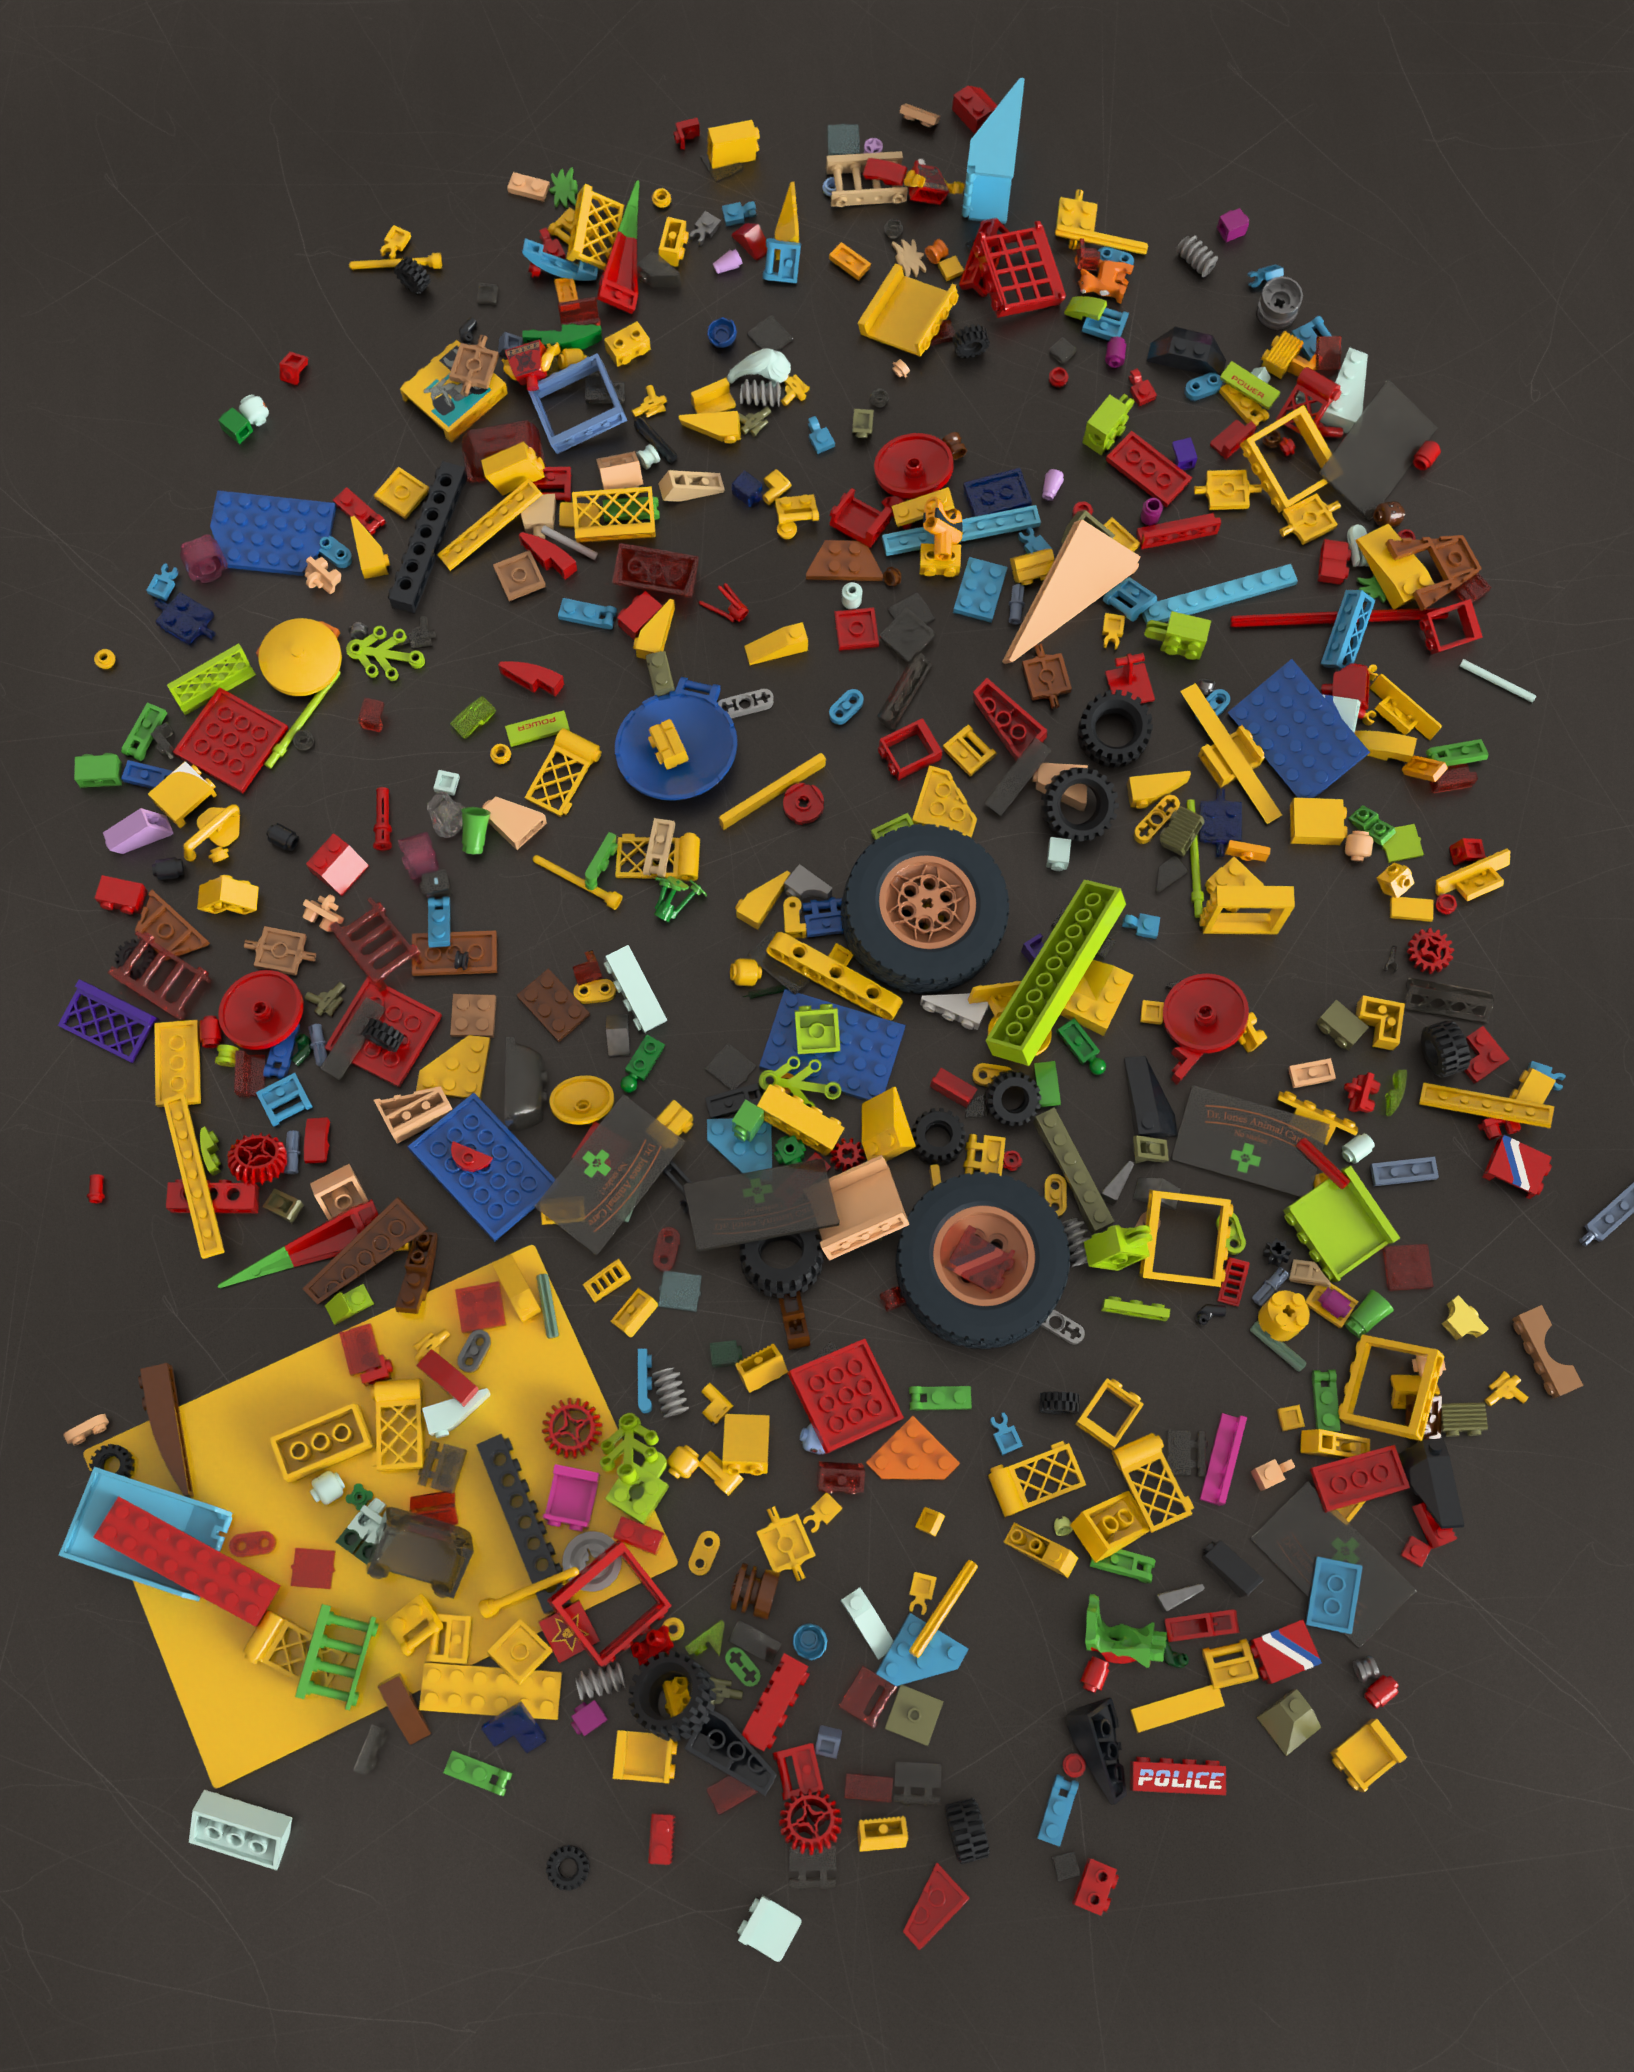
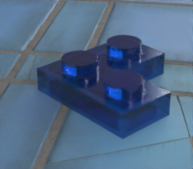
[482,1701,547,1753]

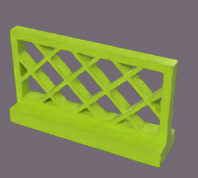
[167,643,256,716]

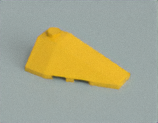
[775,182,799,260]

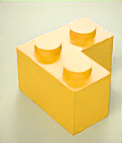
[197,875,259,915]
[1355,995,1405,1050]

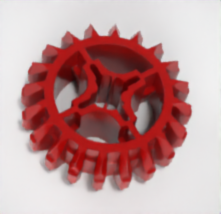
[227,1132,287,1186]
[542,1398,603,1459]
[779,1789,842,1855]

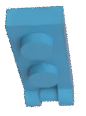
[558,598,617,630]
[428,896,450,948]
[638,1349,653,1414]
[1037,1774,1079,1846]

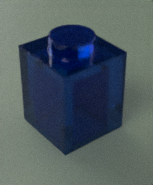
[732,470,763,507]

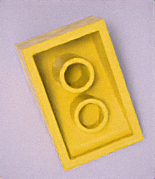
[862,1087,916,1162]
[1070,1490,1150,1563]

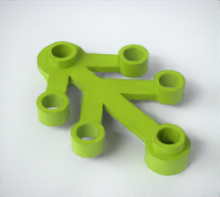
[346,626,425,681]
[759,1056,842,1107]
[600,1413,659,1484]

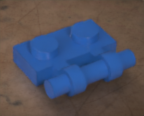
[802,897,844,938]

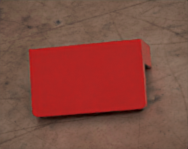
[1210,420,1257,459]
[930,1068,978,1108]

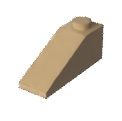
[658,470,725,501]

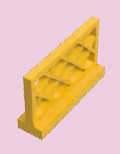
[566,184,624,270]
[572,487,656,542]

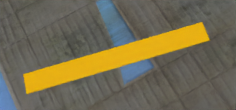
[1180,683,1282,824]

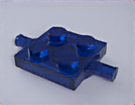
[154,592,216,645]
[1200,788,1242,857]

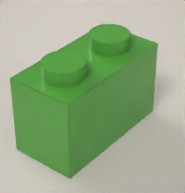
[74,753,122,788]
[732,1100,764,1142]

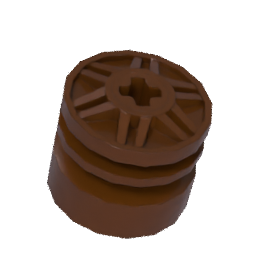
[730,1563,780,1620]

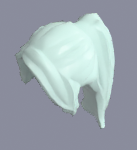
[727,348,790,387]

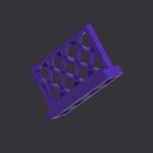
[58,979,159,1063]

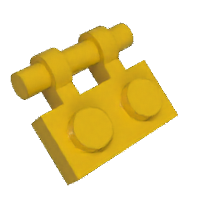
[963,1134,1006,1176]

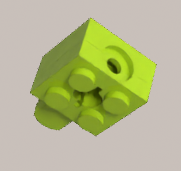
[1082,394,1134,455]
[1145,611,1211,660]
[1084,1225,1153,1271]
[605,1452,669,1525]

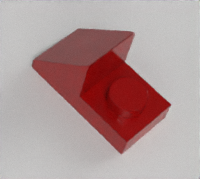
[1171,1047,1204,1085]

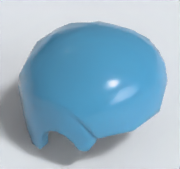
[793,1623,827,1660]

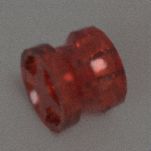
[879,1286,906,1312]

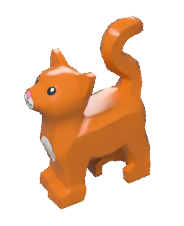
[1075,253,1134,304]

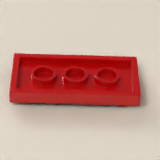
[1106,431,1192,507]
[1310,1445,1410,1513]

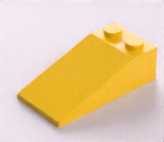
[1355,524,1434,609]

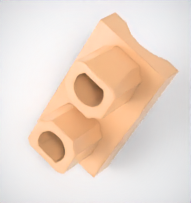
[305,556,341,594]
[303,894,345,932]

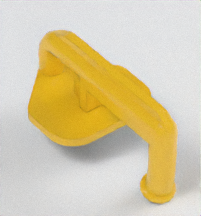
[183,804,240,861]

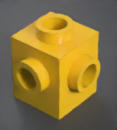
[1377,863,1415,899]

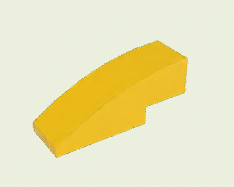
[1354,731,1417,763]

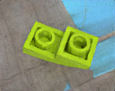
[1064,296,1107,321]
[200,1127,221,1176]

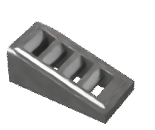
[1100,1161,1134,1205]
[1154,1584,1204,1612]

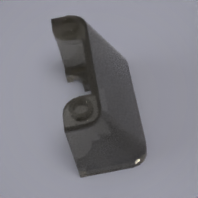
[366,1507,474,1598]

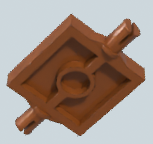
[1022,644,1072,709]

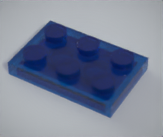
[963,468,1032,517]

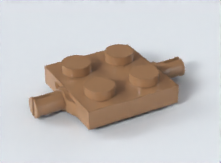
[449,335,499,397]
[244,926,316,976]

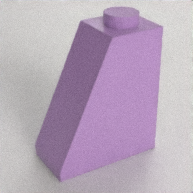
[103,808,174,854]

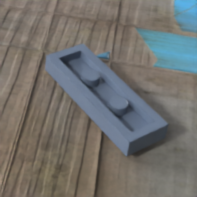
[1370,1157,1439,1186]

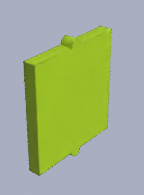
[1382,824,1424,863]

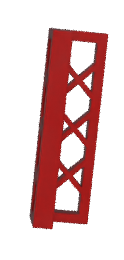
[959,218,1010,297]
[1136,513,1221,549]

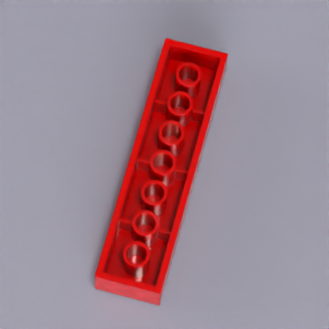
[93,1496,281,1627]

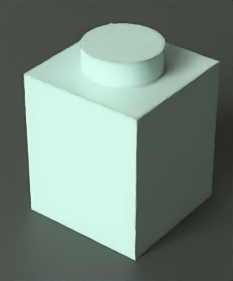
[1046,837,1071,871]

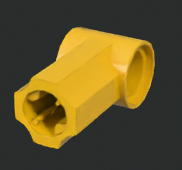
[699,1451,743,1496]

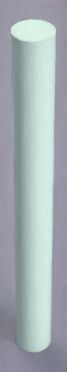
[1460,659,1536,703]

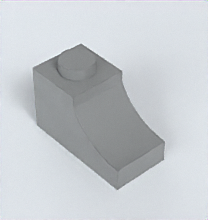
[784,864,833,901]

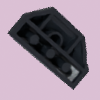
[1146,327,1226,376]

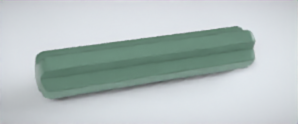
[536,1274,559,1338]
[1250,1321,1307,1372]

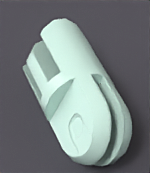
[1347,524,1369,567]

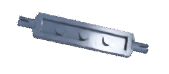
[1579,1182,1634,1246]

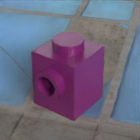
[1217,208,1249,242]
[571,1700,609,1736]

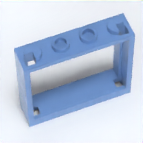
[529,353,627,454]

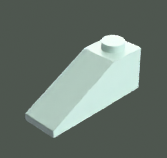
[422,1388,491,1438]
[840,1588,893,1660]

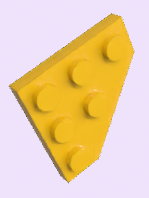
[912,765,977,838]
[416,1035,491,1100]

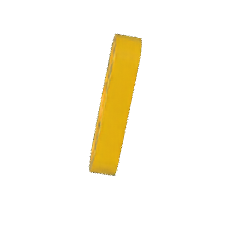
[1133,795,1180,844]

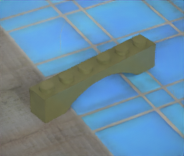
[1033,1107,1115,1235]

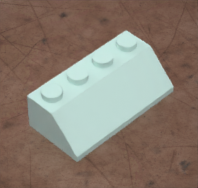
[189,1790,292,1870]

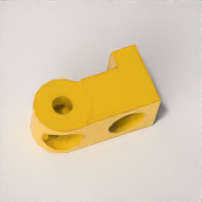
[783,896,806,938]

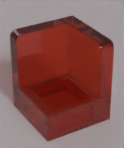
[1077,238,1100,270]
[358,698,384,732]
[573,950,602,986]

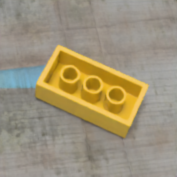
[756,1084,845,1157]
[269,1403,374,1483]

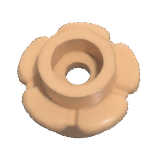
[892,359,910,378]

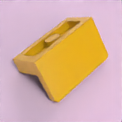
[691,378,736,414]
[1390,1375,1440,1409]

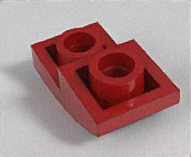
[863,158,907,186]
[304,1117,330,1164]

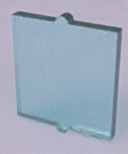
[828,123,860,156]
[658,1271,702,1312]

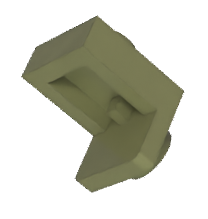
[852,409,874,438]

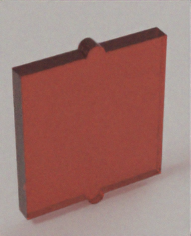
[1315,336,1342,370]
[290,1548,336,1589]

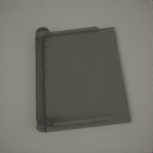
[747,930,811,995]

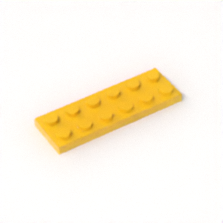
[419,1662,562,1720]

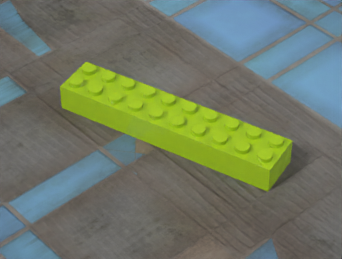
[986,880,1126,1066]

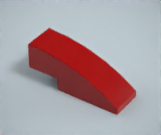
[519,532,577,580]
[498,661,564,697]
[416,1349,479,1407]
[1165,1610,1240,1642]

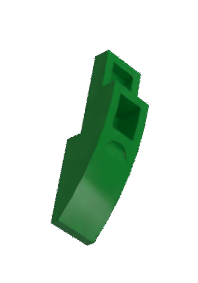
[522,324,602,354]

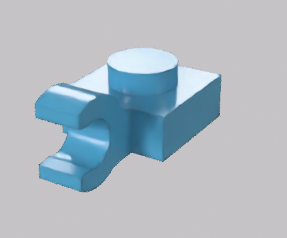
[722,201,757,226]
[1248,264,1284,288]
[808,416,835,454]
[1122,913,1160,939]

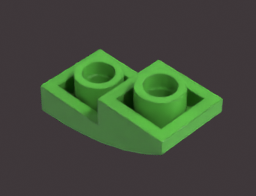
[1349,805,1396,846]
[1034,1061,1061,1107]

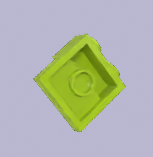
[794,1004,840,1054]

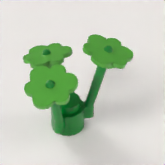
[654,876,707,922]

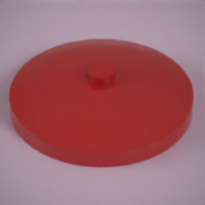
[874,433,954,498]
[218,970,303,1050]
[1163,974,1249,1053]

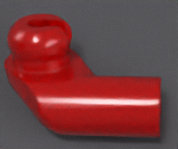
[1318,422,1343,438]

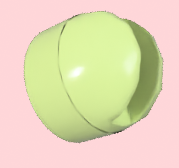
[1054,1516,1073,1536]

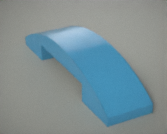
[522,238,598,281]

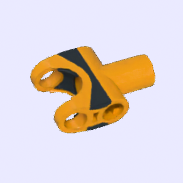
[923,497,963,561]

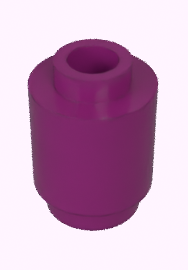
[1105,337,1126,368]
[1140,498,1163,526]
[1317,1287,1352,1319]

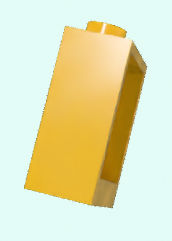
[1075,1378,1144,1450]

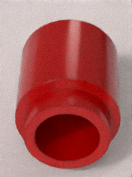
[1413,441,1441,471]
[199,1016,222,1048]
[1080,1656,1109,1693]
[1364,1675,1399,1709]

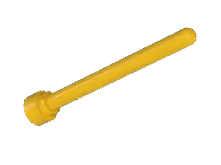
[349,253,442,269]
[533,855,623,910]
[479,1567,579,1618]

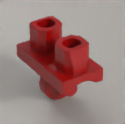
[1344,1072,1381,1113]
[1478,1118,1521,1140]
[631,1625,674,1666]

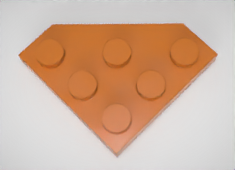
[866,1416,960,1480]

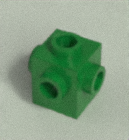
[774,1135,806,1169]

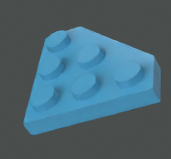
[707,1118,773,1182]
[875,1613,969,1686]

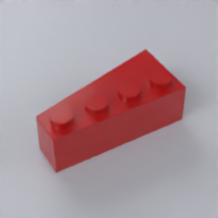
[973,678,1047,767]
[742,1653,810,1751]

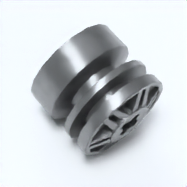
[1257,276,1303,330]

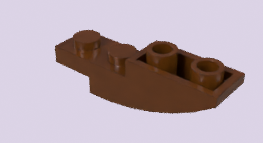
[395,1232,438,1314]

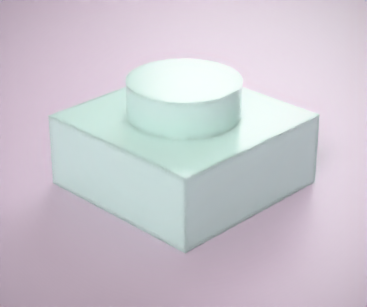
[433,770,460,796]

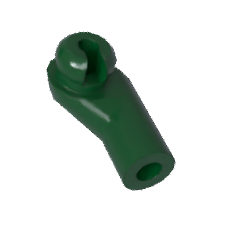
[291,1034,312,1066]
[1164,1640,1189,1668]

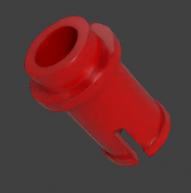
[87,1174,105,1203]

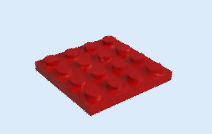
[173,687,289,794]
[324,976,442,1088]
[787,1339,904,1454]

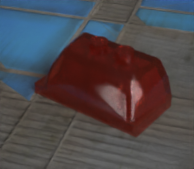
[461,421,546,483]
[612,543,699,598]

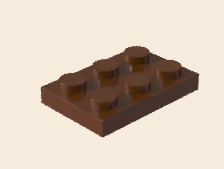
[516,968,590,1042]

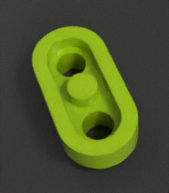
[1216,1213,1246,1255]

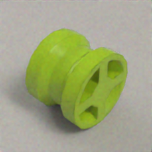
[215,1045,239,1067]

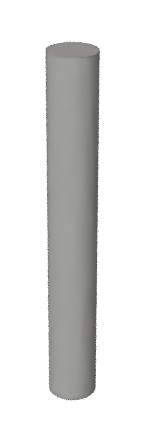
[541,525,598,560]

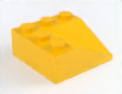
[1060,960,1133,1036]

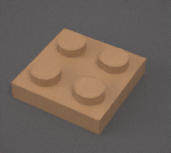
[493,550,546,601]
[450,994,496,1038]

